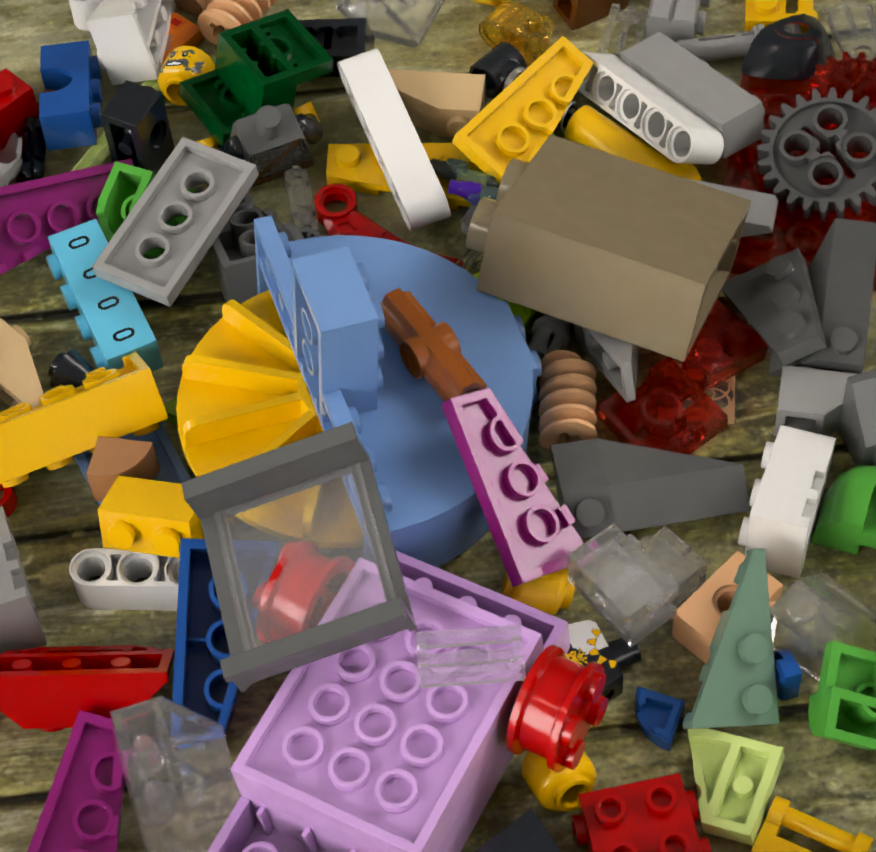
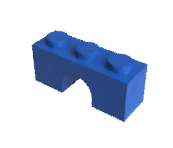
[39,40,103,151]

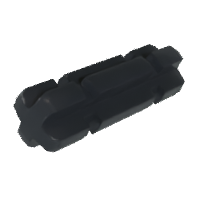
[19,115,46,182]

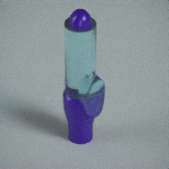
[447,179,499,206]

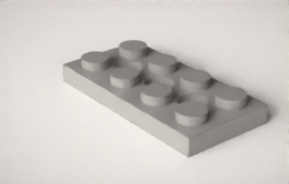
[92,137,259,307]

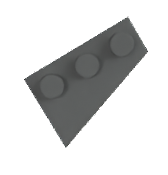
[722,248,827,366]

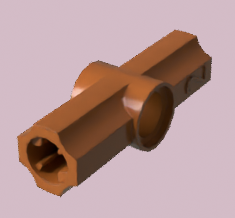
[380,288,487,402]

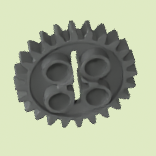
[757,87,876,222]

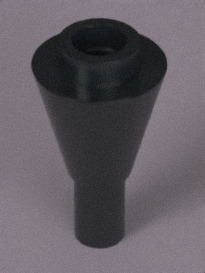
[48,349,95,388]

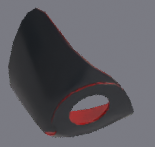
[742,14,836,80]

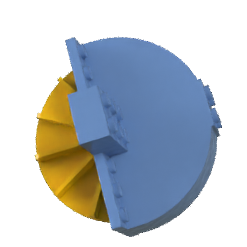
[176,215,542,567]

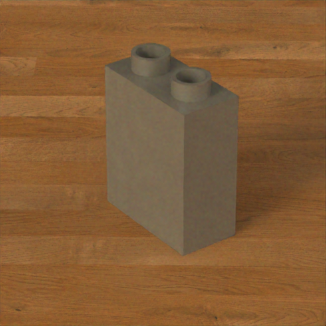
[466,134,751,362]

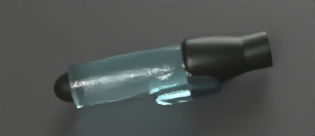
[430,158,499,193]

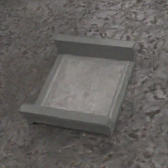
[181,422,417,693]

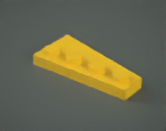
[452,36,593,186]
[326,143,491,210]

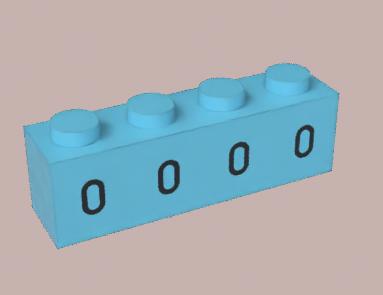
[46,219,163,372]

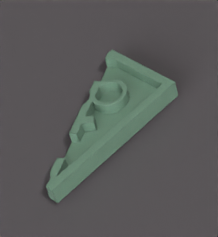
[683,548,779,729]

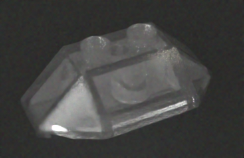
[110,696,241,852]

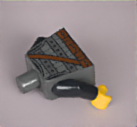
[195,101,323,188]

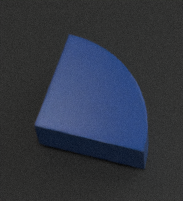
[774,649,802,701]
[635,686,685,751]

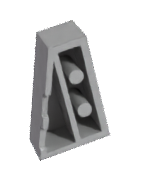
[0,506,47,654]

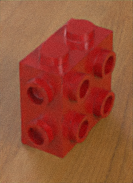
[571,773,712,852]

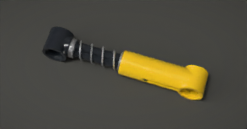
[469,42,701,181]

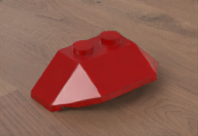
[0,645,175,732]

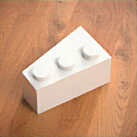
[86,0,176,85]
[738,425,836,579]

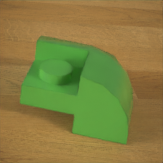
[96,161,198,259]
[811,465,876,555]
[808,640,876,751]

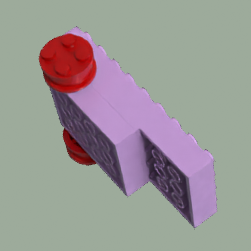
[207,540,608,852]

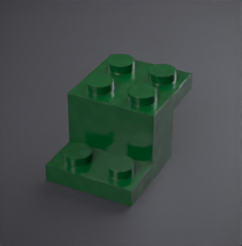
[178,9,334,146]

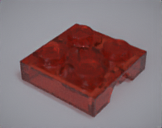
[656,299,769,392]
[597,356,728,455]

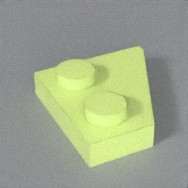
[687,728,785,846]

